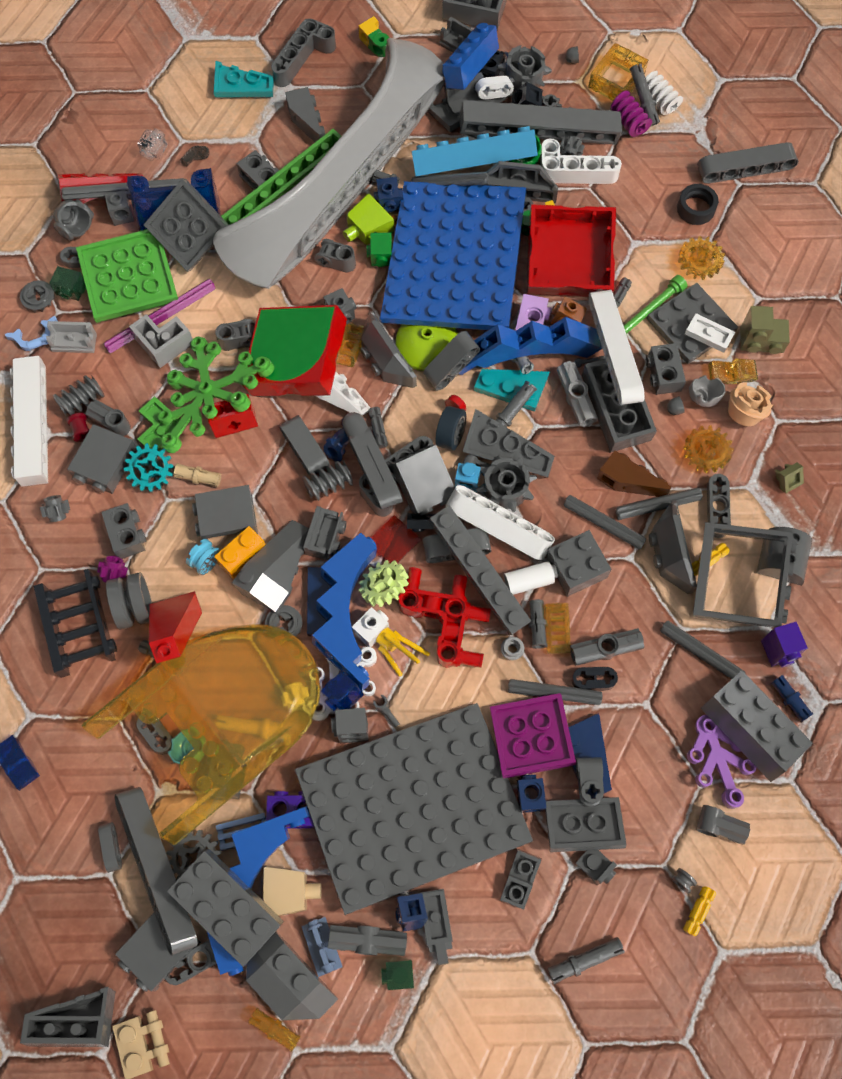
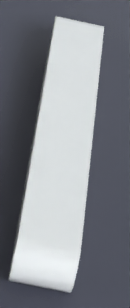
[589,290,644,405]

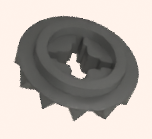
[20,280,55,312]
[265,605,303,643]

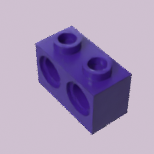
[266,791,315,829]

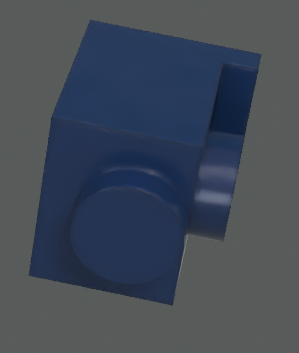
[395,893,428,932]

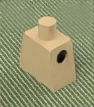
[263,867,321,916]

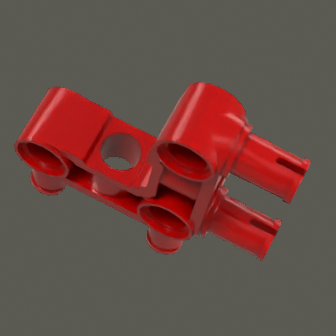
[399,567,491,668]

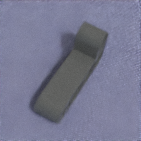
[271,18,336,87]
[359,436,433,517]

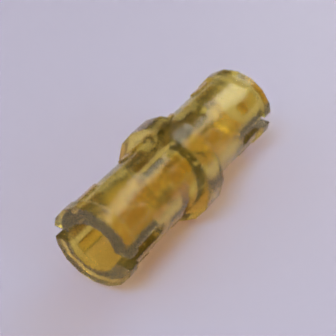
[248,1008,301,1052]

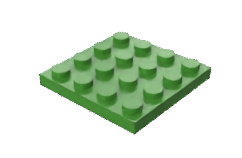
[76,229,178,323]

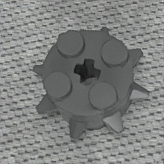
[498,45,552,91]
[476,455,537,512]

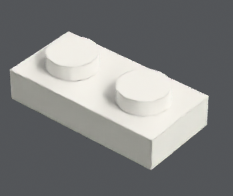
[685,314,735,353]

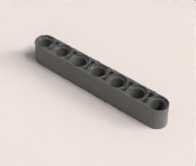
[115,787,198,956]

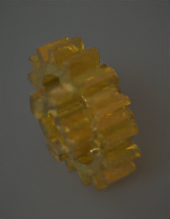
[678,236,725,280]
[683,425,734,473]

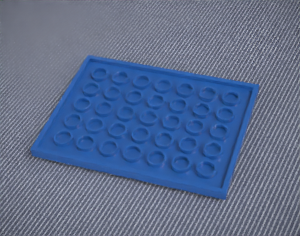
[380,181,526,330]

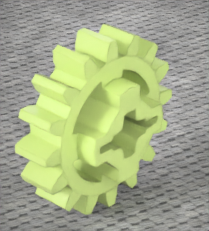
[359,560,409,607]

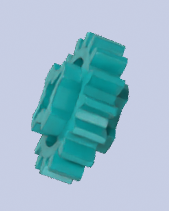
[124,443,174,493]

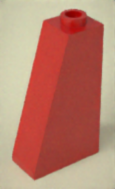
[149,591,202,664]

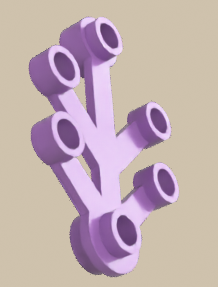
[687,715,756,809]

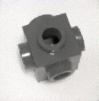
[323,288,357,324]

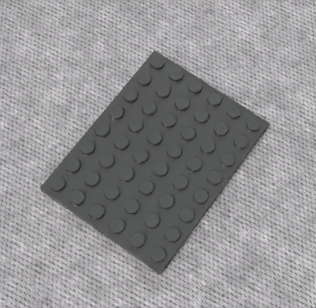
[295,703,533,915]

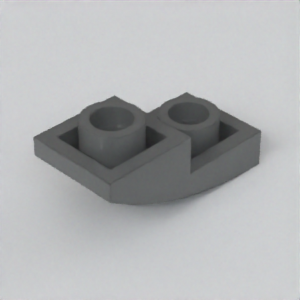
[500,849,542,910]

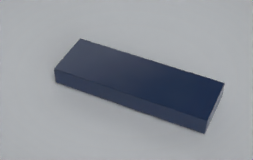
[307,567,331,636]

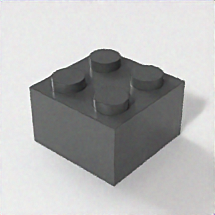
[546,530,612,597]

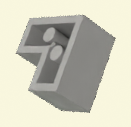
[129,314,193,368]

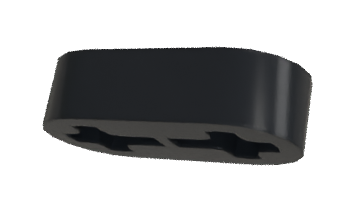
[571,667,618,691]

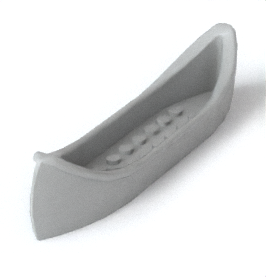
[213,38,445,289]

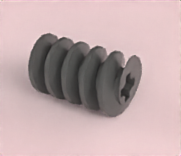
[53,375,105,417]
[302,460,353,501]

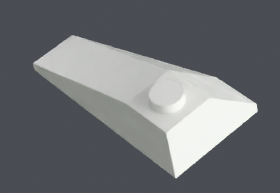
[316,372,370,416]

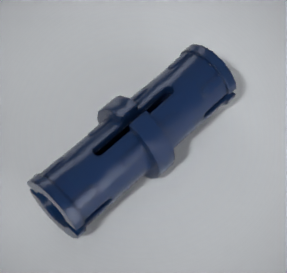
[770,675,814,722]

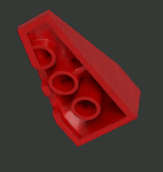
[57,173,144,203]

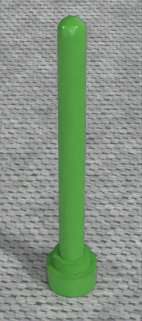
[623,275,688,334]

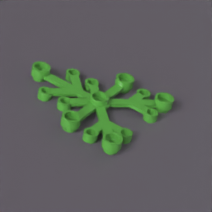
[158,336,274,453]

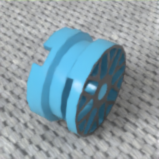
[186,539,221,575]

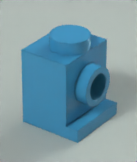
[455,462,481,493]

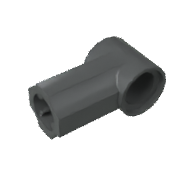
[85,400,131,436]
[696,805,750,845]

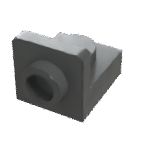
[575,850,617,885]

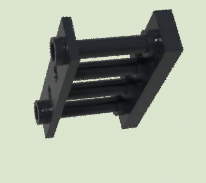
[33,569,117,678]

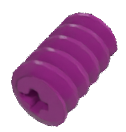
[610,90,652,137]

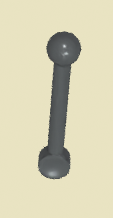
[574,355,605,368]

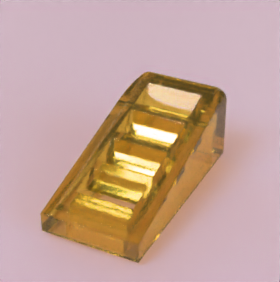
[336,323,365,367]
[544,603,571,654]

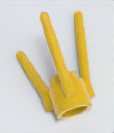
[376,627,430,677]

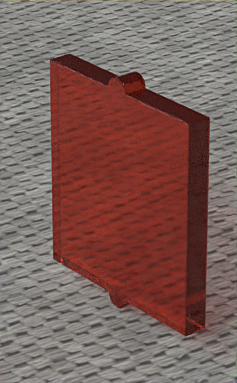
[371,515,421,564]

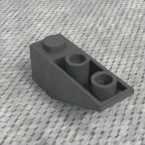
[285,87,325,142]

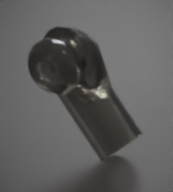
[180,146,210,167]

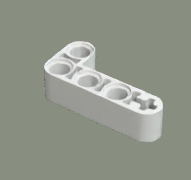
[540,139,622,184]

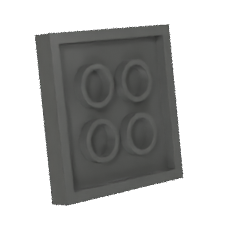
[144,179,228,272]
[647,283,738,364]

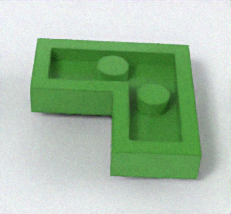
[137,396,180,451]

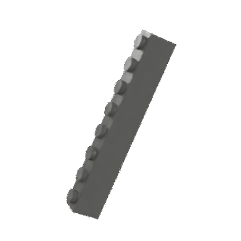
[459,100,622,145]

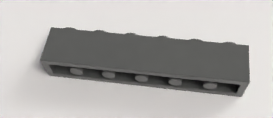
[429,505,531,636]

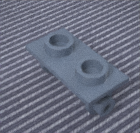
[301,917,343,977]

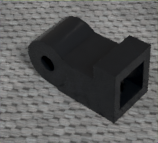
[479,50,506,78]

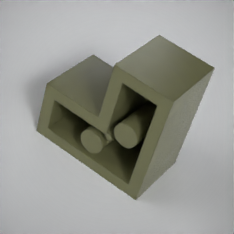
[740,306,790,354]

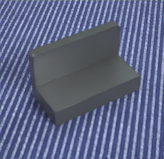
[444,72,490,116]

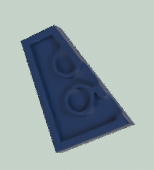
[568,713,612,799]

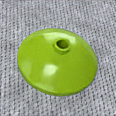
[396,324,458,371]

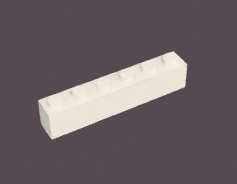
[10,356,48,486]

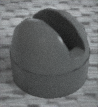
[565,46,579,64]
[667,396,685,415]

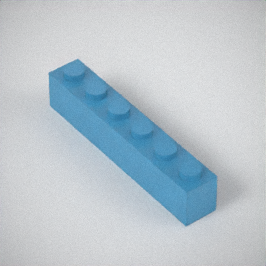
[412,126,538,176]

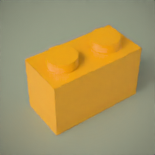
[214,526,266,580]

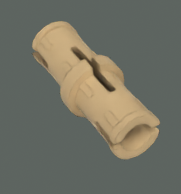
[174,463,221,488]

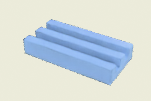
[216,813,266,851]

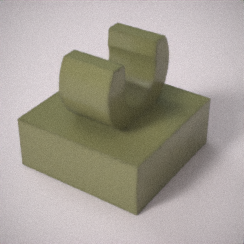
[775,462,804,493]

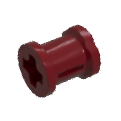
[67,413,90,442]

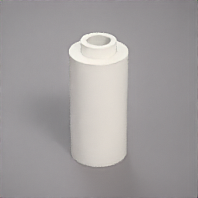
[504,561,558,595]

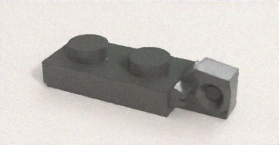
[419,889,453,966]

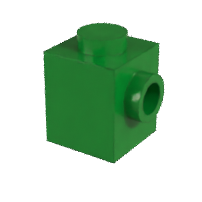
[367,233,392,267]

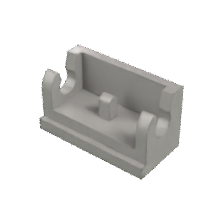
[46,321,97,353]

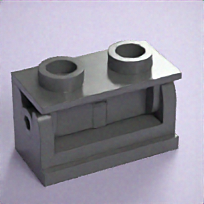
[303,506,347,561]

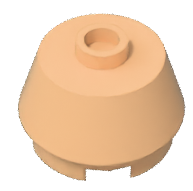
[728,382,773,426]

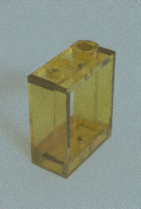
[588,43,649,101]

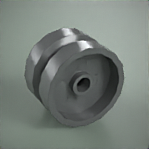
[106,572,152,630]

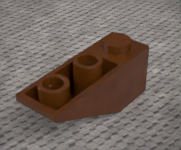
[597,450,672,497]

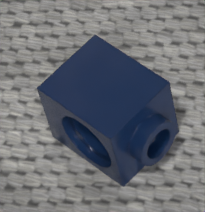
[516,775,547,813]

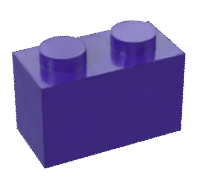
[761,621,808,668]

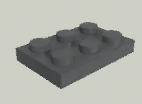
[545,797,627,853]

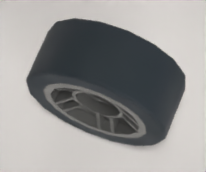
[435,406,467,451]

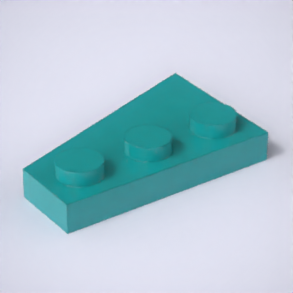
[214,61,274,98]
[474,369,550,412]

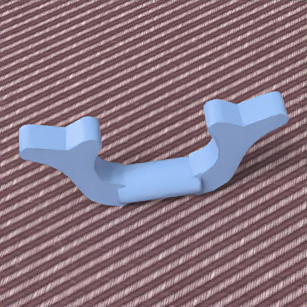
[5,316,58,351]

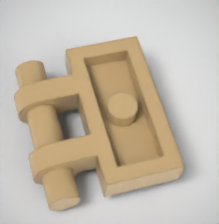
[112,1010,170,1079]

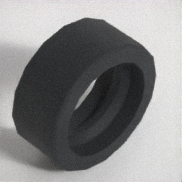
[677,184,719,225]

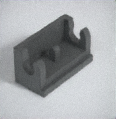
[439,17,473,53]

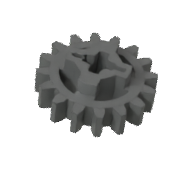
[166,830,222,881]

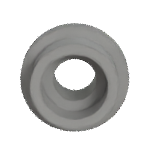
[501,637,524,660]

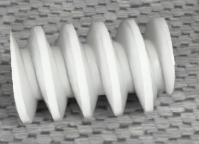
[646,71,683,115]

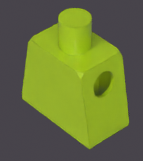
[343,194,394,245]

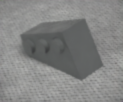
[20,987,116,1047]

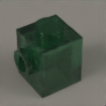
[49,266,86,301]
[381,960,414,990]

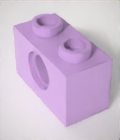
[515,294,551,331]

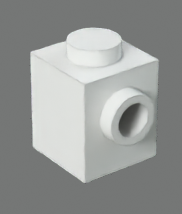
[352,607,389,647]

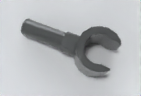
[462,454,491,467]
[373,695,400,728]

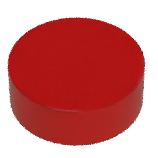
[445,395,467,411]

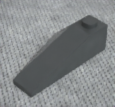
[232,520,309,613]

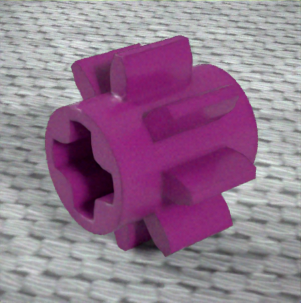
[97,556,128,583]

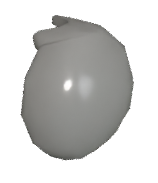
[689,375,726,407]

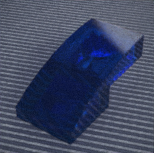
[0,735,40,791]

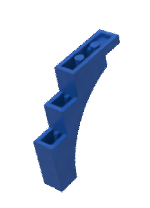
[459,317,602,375]
[312,533,377,692]
[207,806,310,976]

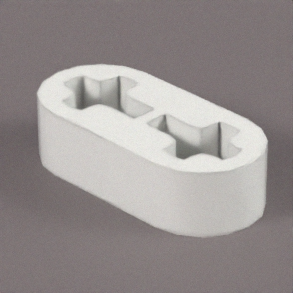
[475,76,514,99]

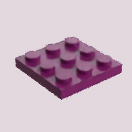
[490,693,576,779]

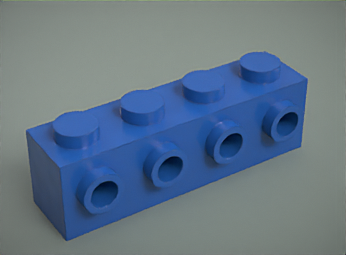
[442,23,499,90]

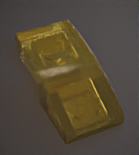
[708,358,758,384]

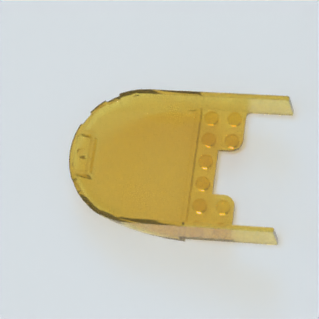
[81,624,321,845]

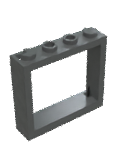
[693,522,797,628]

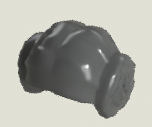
[53,199,94,241]

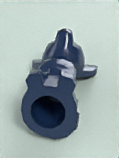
[324,418,349,462]

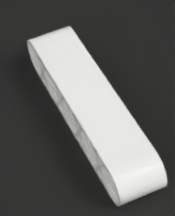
[446,485,555,560]

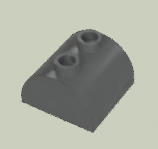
[756,527,812,586]

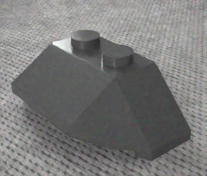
[486,161,558,203]
[360,311,417,388]
[649,500,697,594]
[246,931,338,1020]

